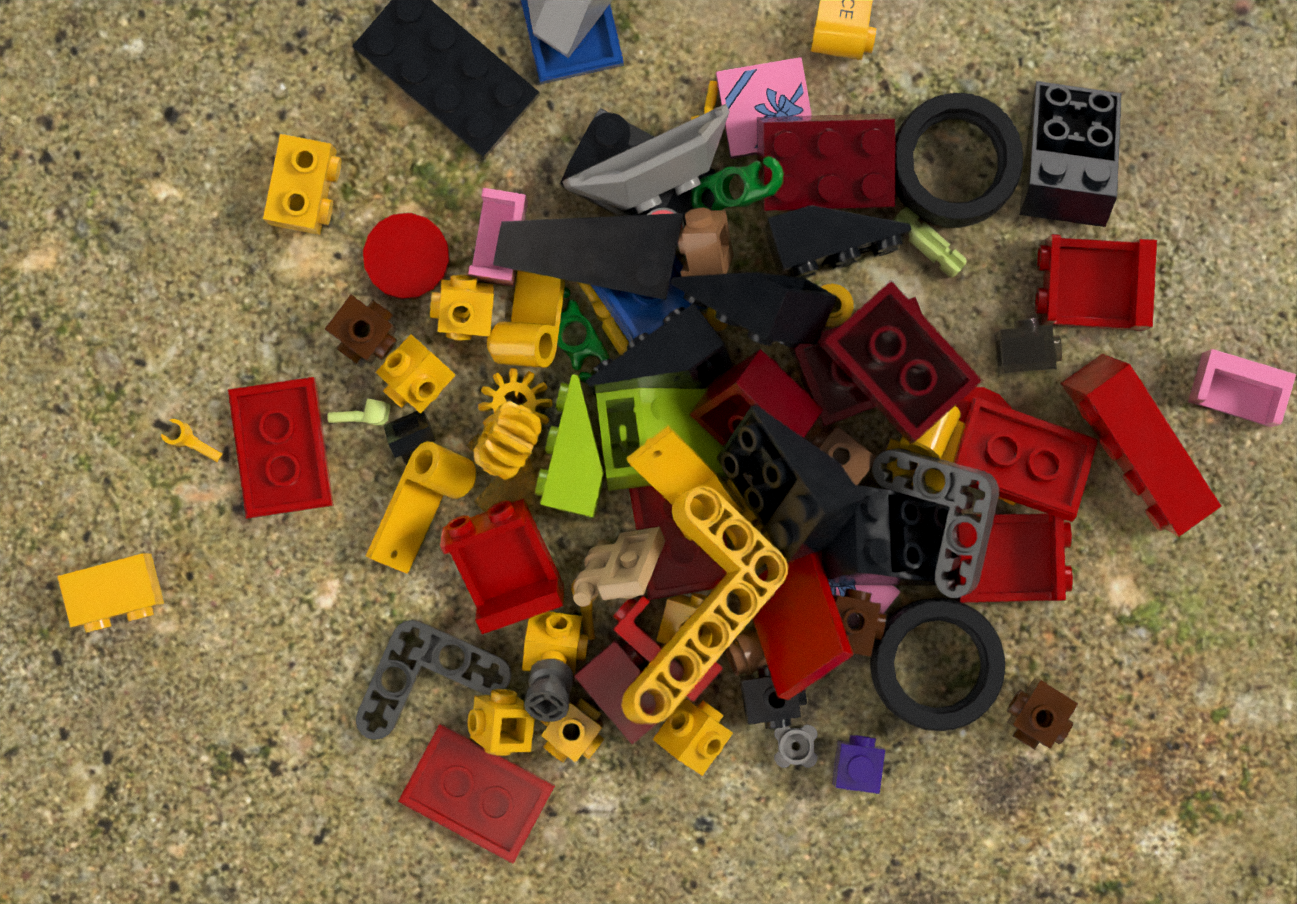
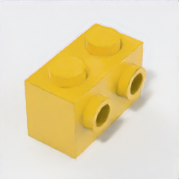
[263,134,341,235]
[57,553,164,633]

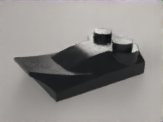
[560,108,715,225]

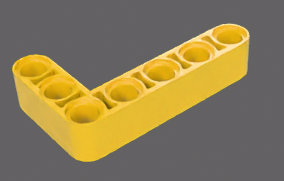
[622,486,788,724]

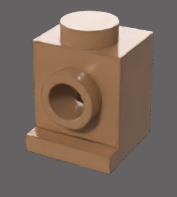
[678,208,734,277]

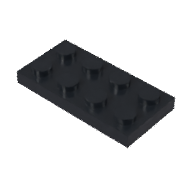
[352,0,540,160]

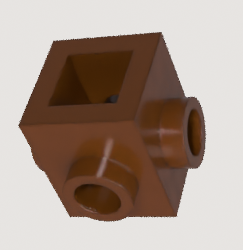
[325,294,397,364]
[833,588,886,657]
[1007,678,1078,750]

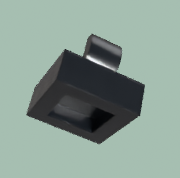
[383,411,435,465]

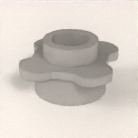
[774,724,818,768]

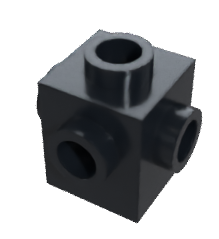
[739,665,807,729]

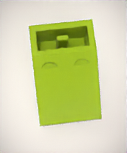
[535,374,604,519]
[596,388,727,491]

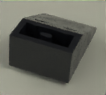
[1020,81,1122,227]
[764,205,911,279]
[670,272,837,348]
[586,303,733,398]
[716,405,865,563]
[822,485,957,586]

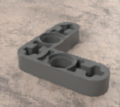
[873,448,999,598]
[356,620,512,740]

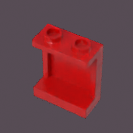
[1035,234,1157,331]
[440,498,564,635]
[955,513,1073,603]
[613,595,723,702]

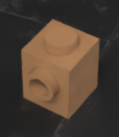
[812,426,876,485]

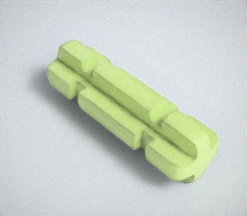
[893,207,967,278]

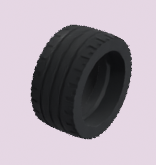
[895,93,1023,228]
[870,598,1005,731]

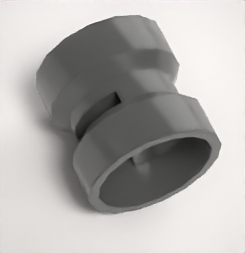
[524,659,574,722]

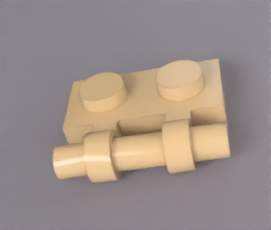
[573,527,665,607]

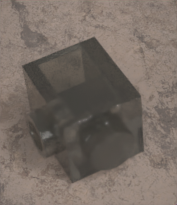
[994,319,1062,377]

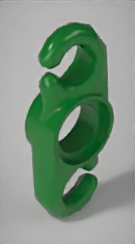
[691,156,784,211]
[557,287,610,383]

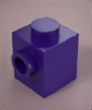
[832,735,886,794]

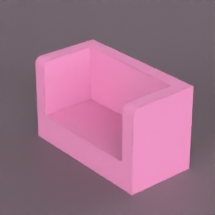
[468,188,528,287]
[1188,349,1296,427]

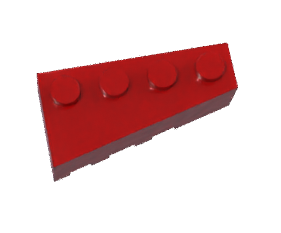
[1060,354,1222,537]

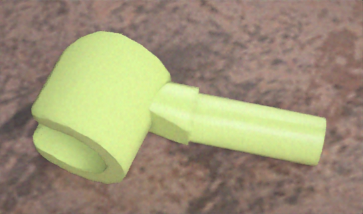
[328,398,391,426]

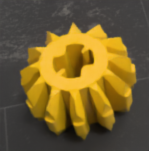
[478,368,553,426]
[474,401,541,480]

